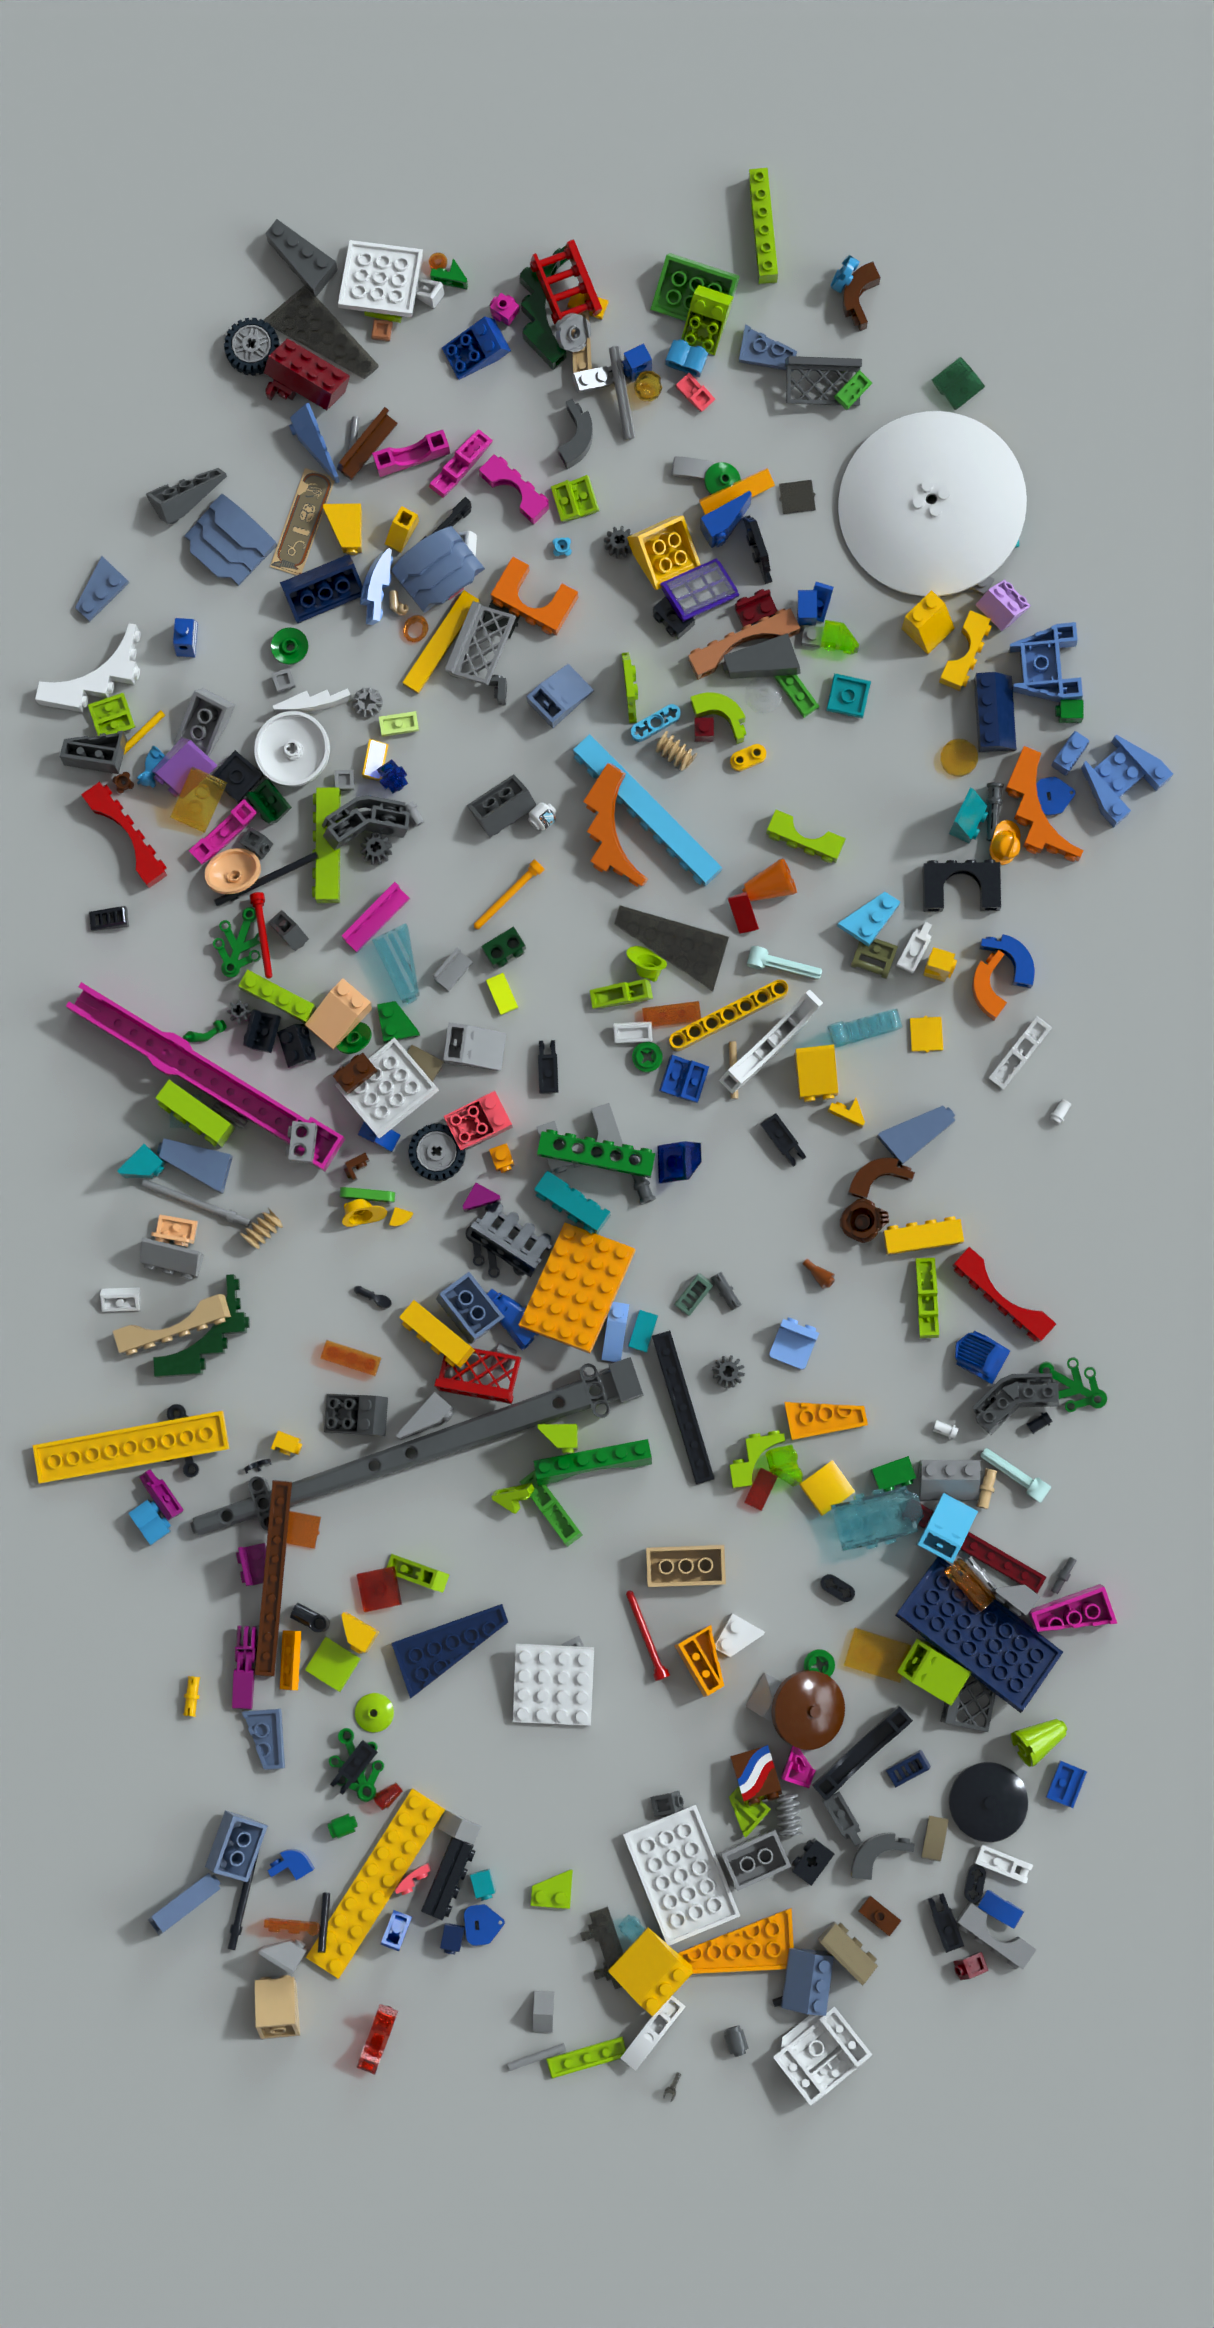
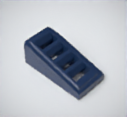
[886,1750,931,1788]

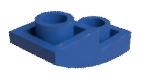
[978,1890,1024,1929]

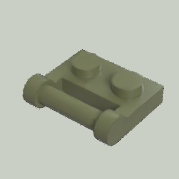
[851,938,898,979]

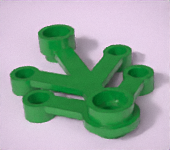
[213,907,261,978]
[1039,1357,1107,1412]
[329,1728,384,1802]

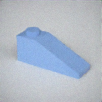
[601,1302,630,1362]

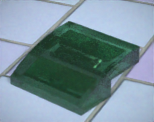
[931,357,985,410]

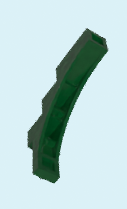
[520,245,568,370]
[153,1274,250,1378]

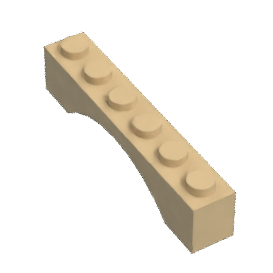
[113,1294,231,1356]

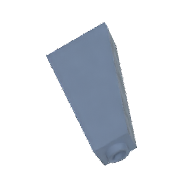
[877,1106,955,1165]
[157,1138,233,1193]
[148,1873,220,1936]

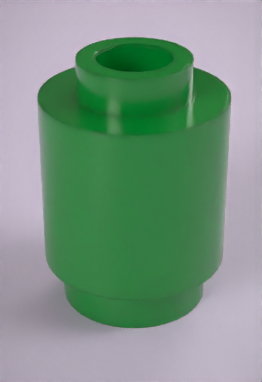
[327,1813,358,1839]

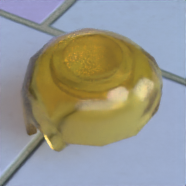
[634,371,662,402]

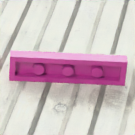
[342,882,410,952]

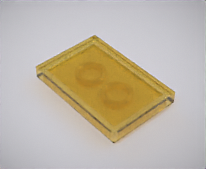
[170,767,227,833]
[844,1628,911,1683]

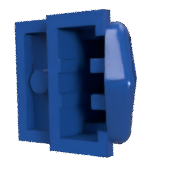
[955,1331,1010,1384]

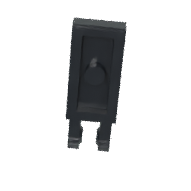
[538,1040,559,1094]
[760,1113,806,1167]
[330,1740,378,1795]
[928,1893,964,1953]

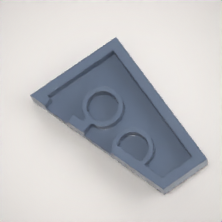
[242,1709,285,1770]

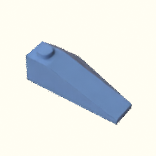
[289,403,340,483]

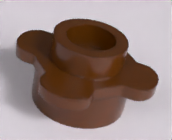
[112,772,134,793]

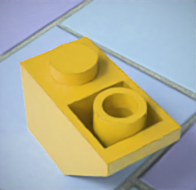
[385,506,419,553]

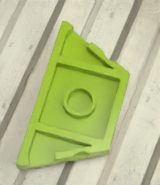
[622,652,638,724]

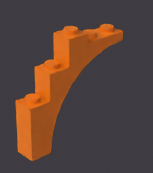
[1005,746,1084,862]
[583,763,648,887]

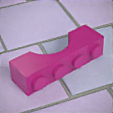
[372,429,450,477]
[479,454,549,525]

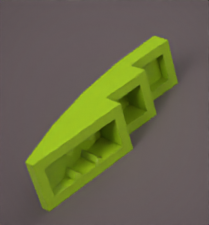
[915,1258,939,1338]

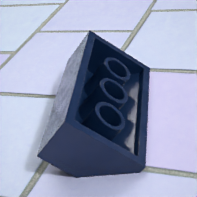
[280,554,363,623]
[974,672,1017,752]

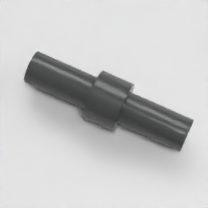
[1051,1557,1077,1594]

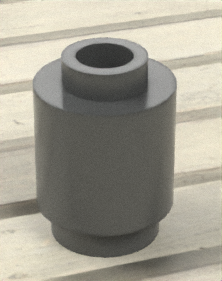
[724,2025,749,2057]

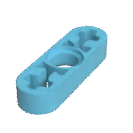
[631,704,681,742]

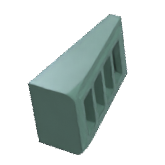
[674,1273,714,1316]

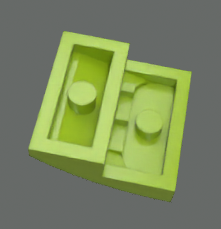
[551,475,599,522]
[88,693,135,736]
[305,1636,361,1692]

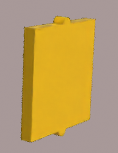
[910,1016,943,1053]

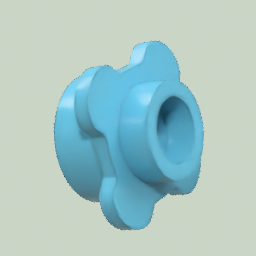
[553,537,572,556]

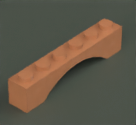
[688,608,800,680]

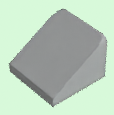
[491,1343,517,1371]

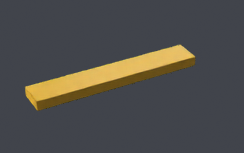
[402,590,480,694]

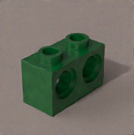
[481,926,526,968]

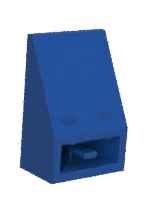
[442,316,511,380]

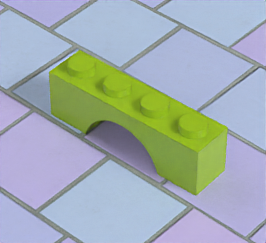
[766,809,846,863]
[238,969,316,1024]

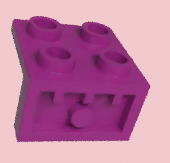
[236,1543,266,1586]

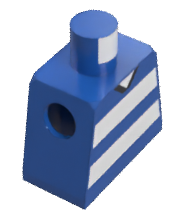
[173,618,198,658]

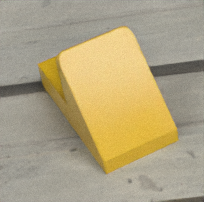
[828,1098,865,1128]

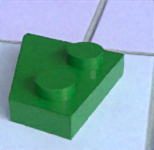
[377,1001,420,1042]

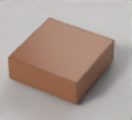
[371,319,393,341]

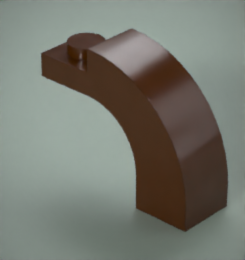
[843,261,881,331]
[848,1158,915,1199]

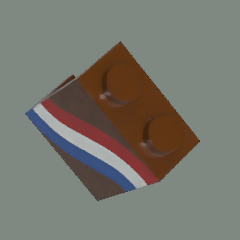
[730,1745,782,1806]

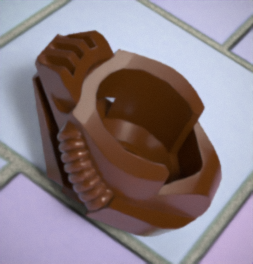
[840,1199,889,1243]

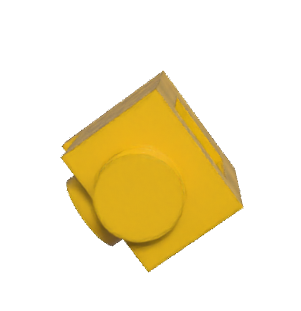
[271,1431,303,1456]

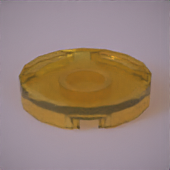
[940,739,978,777]

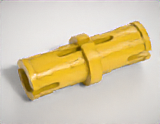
[183,1676,200,1717]

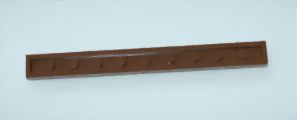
[255,1480,292,1676]

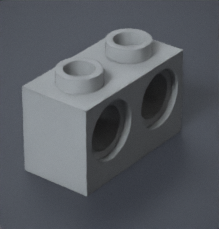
[285,1121,317,1164]

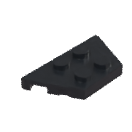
[743,515,772,584]

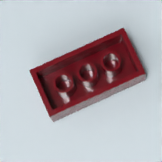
[264,338,350,411]

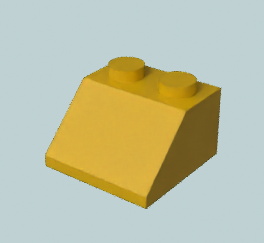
[341,1612,379,1654]

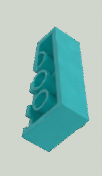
[534,1171,611,1234]

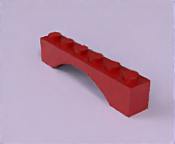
[81,781,167,888]
[952,1247,1056,1342]

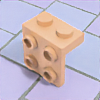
[151,1214,198,1247]

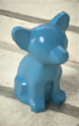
[137,746,165,788]

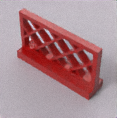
[434,1348,521,1404]

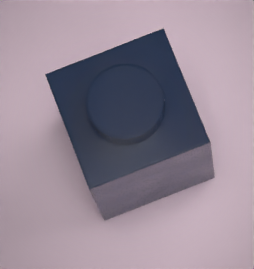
[440,1923,465,1955]

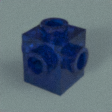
[376,759,408,794]

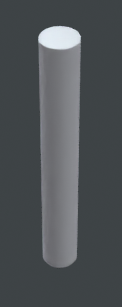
[349,416,359,450]
[508,2043,566,2071]

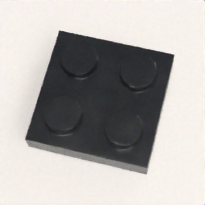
[210,750,264,803]

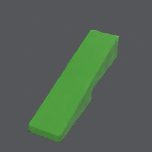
[519,1470,583,1547]

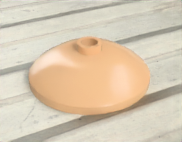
[205,848,261,894]

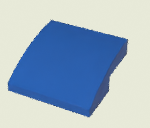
[659,1055,709,1103]

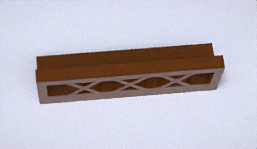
[337,407,398,481]

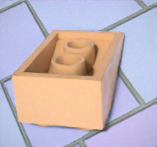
[305,978,372,1050]

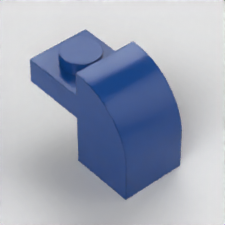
[267,1849,315,1881]

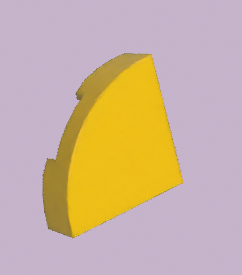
[389,1207,414,1227]

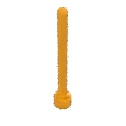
[474,859,545,929]

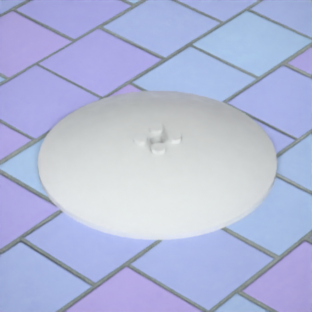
[838,411,1027,597]

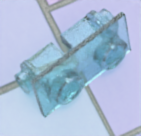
[618,1914,645,1940]

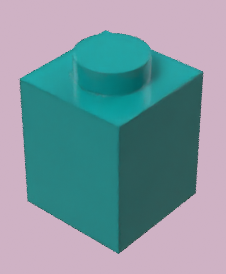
[470,1869,496,1901]

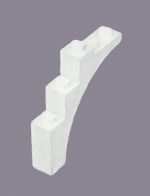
[35,623,141,713]
[719,990,823,1094]

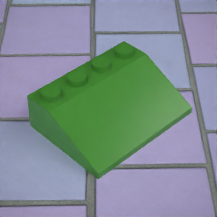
[650,253,740,321]

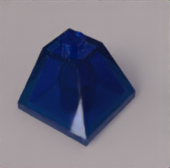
[658,1141,702,1184]

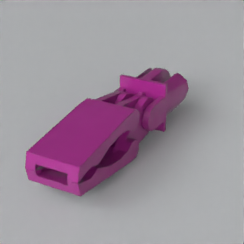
[232,1625,257,1710]

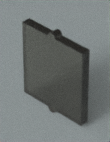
[779,480,816,514]

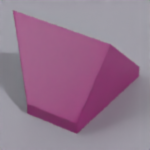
[780,1746,816,1788]

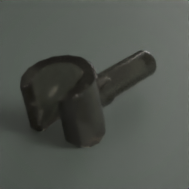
[663,2072,682,2102]

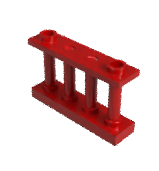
[530,239,602,324]

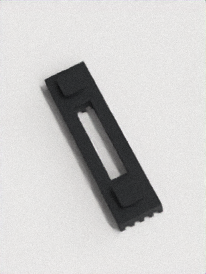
[422,497,472,540]

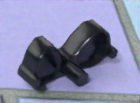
[244,1459,272,1474]

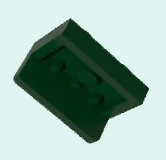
[246,779,292,824]

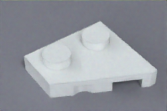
[715,1613,765,1657]

